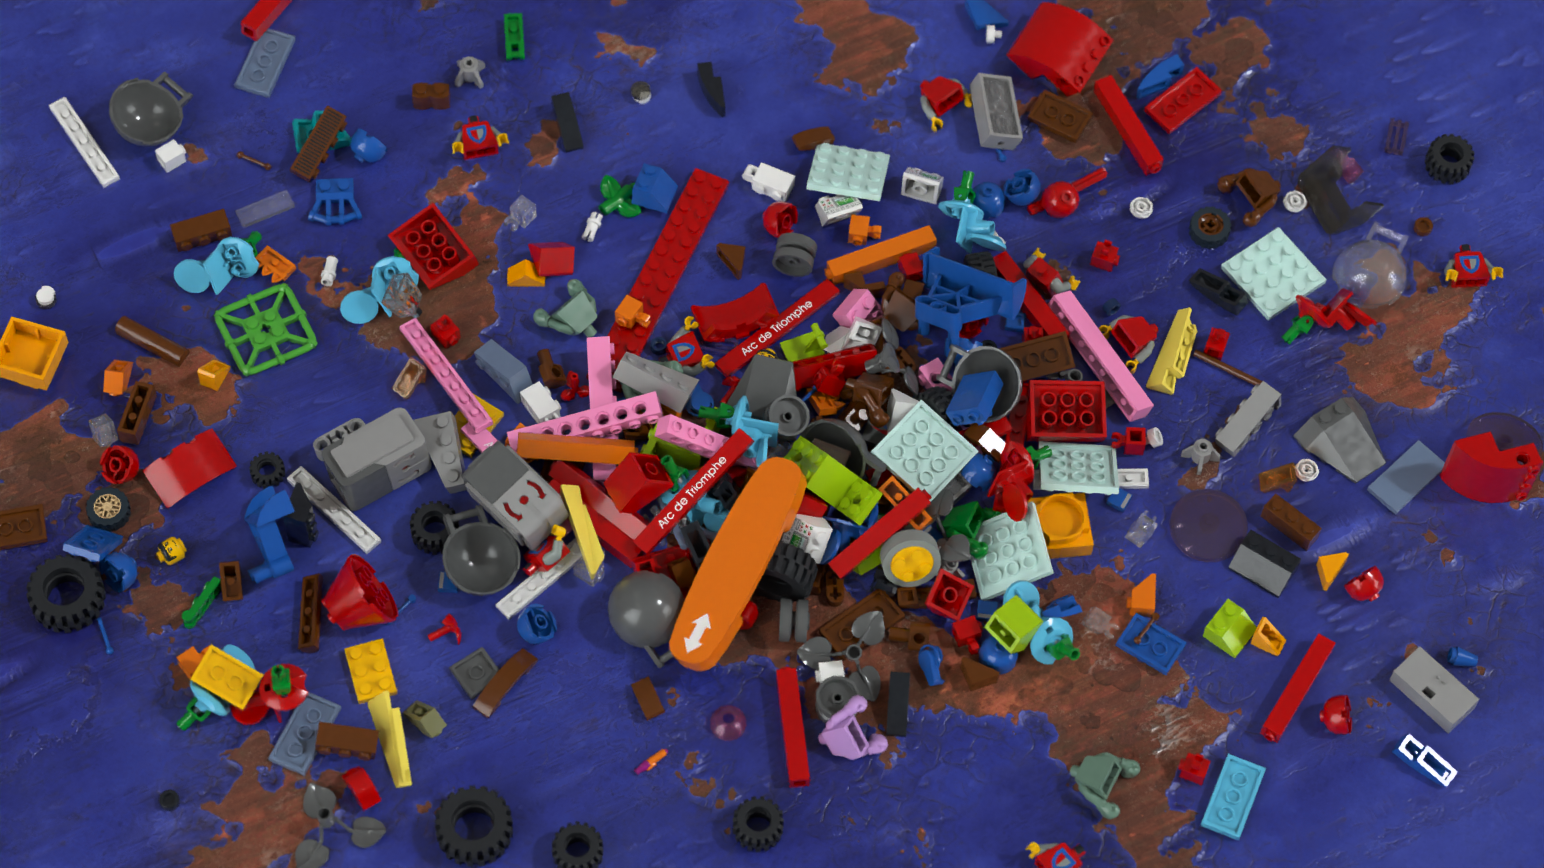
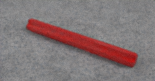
[1027,168,1107,215]

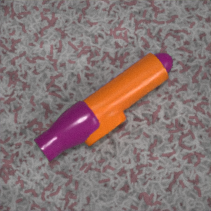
[634,748,668,775]

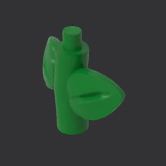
[598,174,641,218]

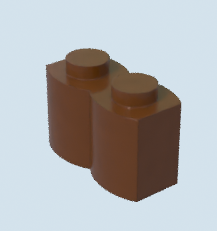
[412,83,450,110]

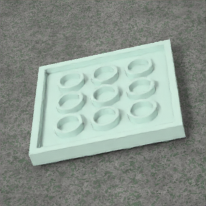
[807,143,890,201]
[1221,227,1327,321]
[871,400,978,502]
[1038,441,1119,495]
[970,501,1054,601]

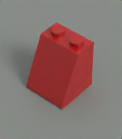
[603,452,674,514]

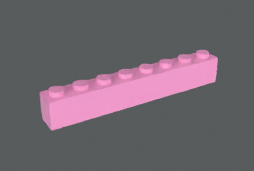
[1048,290,1154,422]
[587,336,619,486]

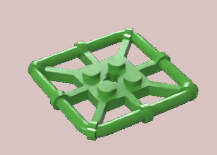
[214,283,318,376]

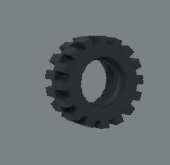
[249,451,285,489]

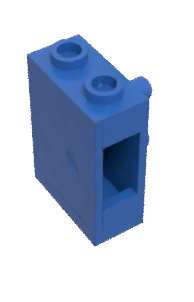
[946,370,1004,426]

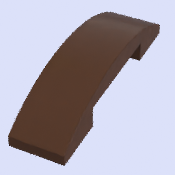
[896,579,977,609]
[473,648,538,719]

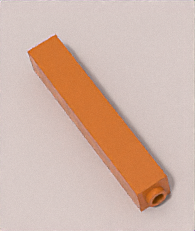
[824,225,937,285]
[517,432,638,464]

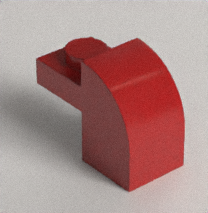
[341,766,382,810]

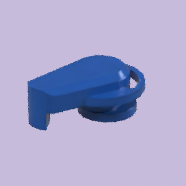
[686,384,714,418]
[918,644,944,686]

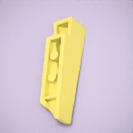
[1146,307,1197,395]
[560,485,604,580]
[368,690,412,788]

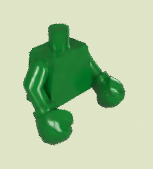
[937,501,1003,559]

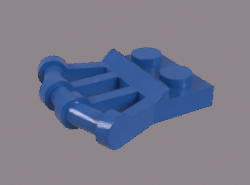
[308,178,362,226]

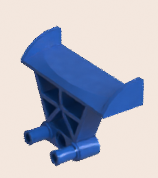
[915,246,1027,346]
[244,486,295,584]

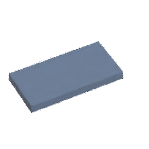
[234,28,296,98]
[1367,440,1445,515]
[268,692,341,776]

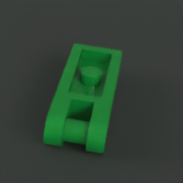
[504,13,525,60]
[182,576,222,629]

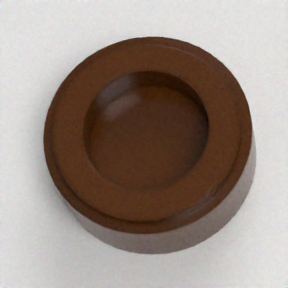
[1414,217,1433,236]

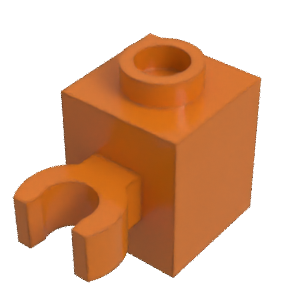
[848,214,882,245]
[615,295,650,329]
[176,646,210,679]

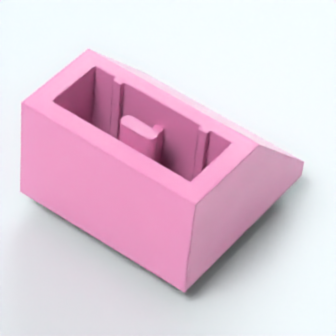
[832,289,884,328]

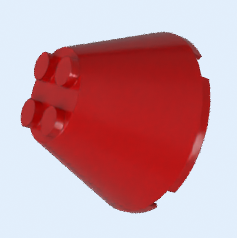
[321,554,398,631]

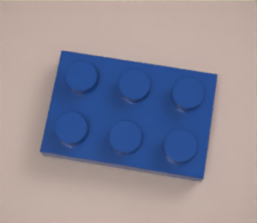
[63,525,123,562]
[1115,613,1187,676]

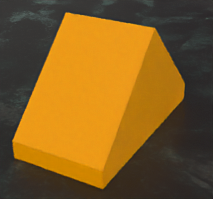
[507,259,545,287]
[197,360,231,391]
[1316,552,1349,591]
[1250,617,1286,656]

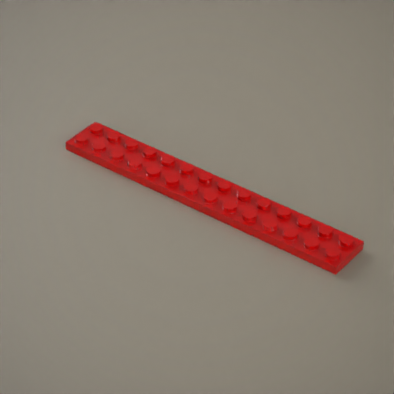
[586,168,729,393]

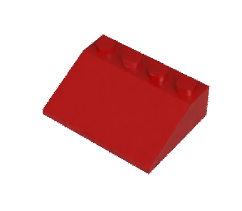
[388,203,479,290]
[1026,380,1107,442]

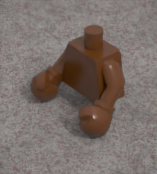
[1217,168,1281,228]
[881,272,918,332]
[846,373,894,428]
[810,383,870,431]

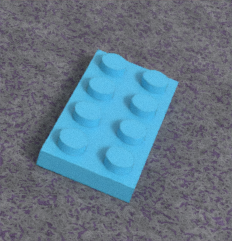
[1201,754,1266,841]

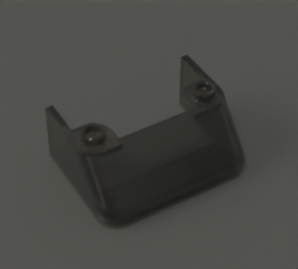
[1298,145,1384,234]

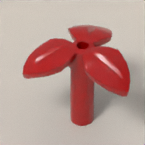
[560,370,589,401]
[720,376,741,404]
[428,613,461,645]

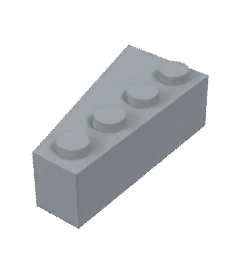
[612,352,699,413]
[1215,381,1281,457]
[414,411,467,494]

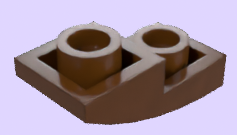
[792,126,835,150]
[631,676,665,721]

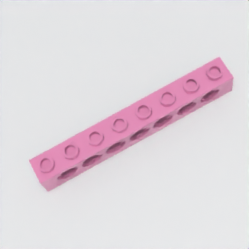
[507,391,663,460]

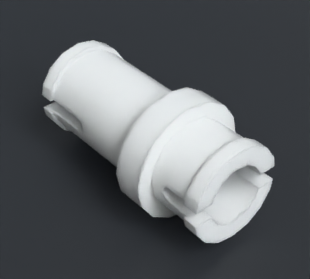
[582,212,603,242]
[321,256,338,286]

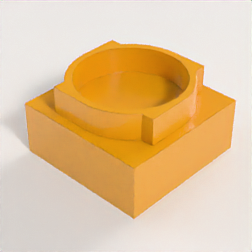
[0,316,69,391]
[1027,492,1094,559]

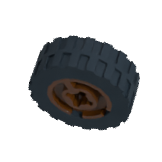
[1189,206,1231,249]

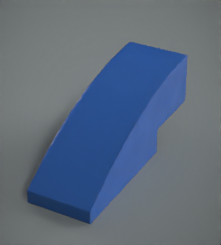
[1136,54,1184,100]
[1392,734,1457,787]

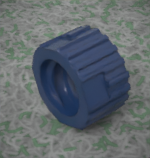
[1102,298,1121,316]
[651,336,667,355]

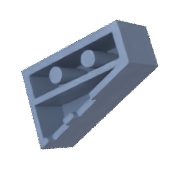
[474,339,533,404]

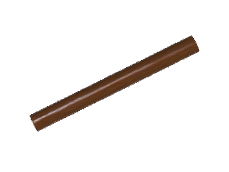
[1193,349,1262,386]

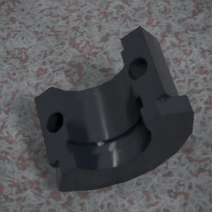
[869,565,897,597]

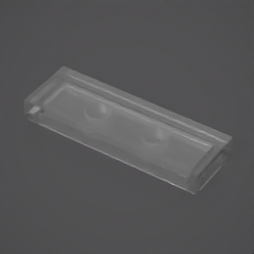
[235,190,295,228]

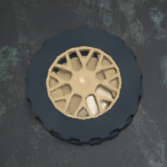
[86,487,131,532]

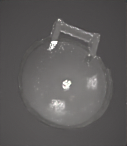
[1333,221,1409,309]

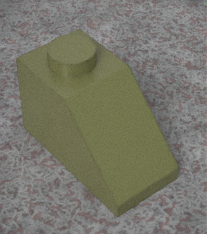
[403,700,447,738]

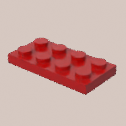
[1144,67,1222,134]

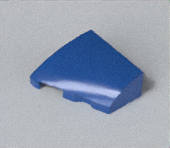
[965,0,1009,30]
[1041,593,1083,617]

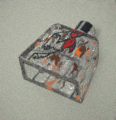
[381,273,422,318]

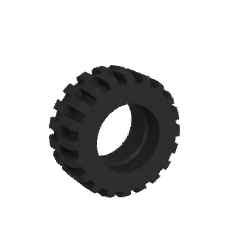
[754,540,818,602]
[26,554,106,633]
[435,785,513,867]

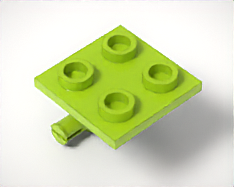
[780,323,828,362]

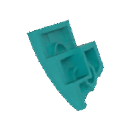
[292,110,352,153]

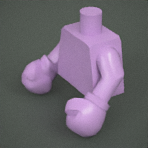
[818,695,888,760]

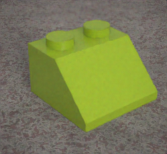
[1203,599,1257,658]

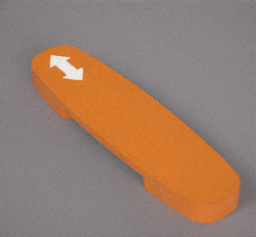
[669,457,807,671]

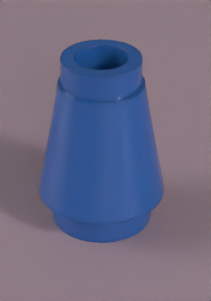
[1447,646,1478,667]

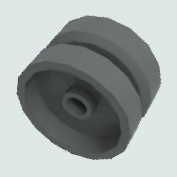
[772,233,817,277]
[762,395,810,441]
[779,598,810,643]
[815,676,860,724]

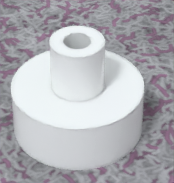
[986,25,1002,43]
[1146,427,1163,448]

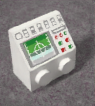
[901,167,944,205]
[815,194,863,226]
[780,514,833,564]

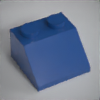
[631,163,678,213]

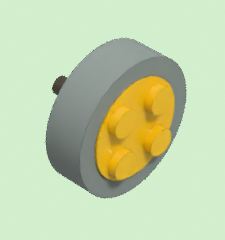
[880,529,941,587]

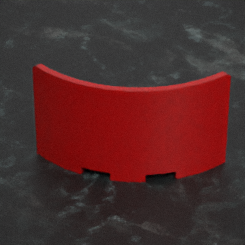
[690,283,780,342]
[142,428,237,508]

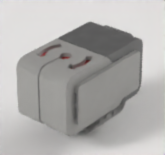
[313,408,432,511]
[461,440,569,551]

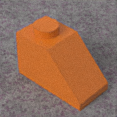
[103,360,133,396]
[1126,573,1156,617]

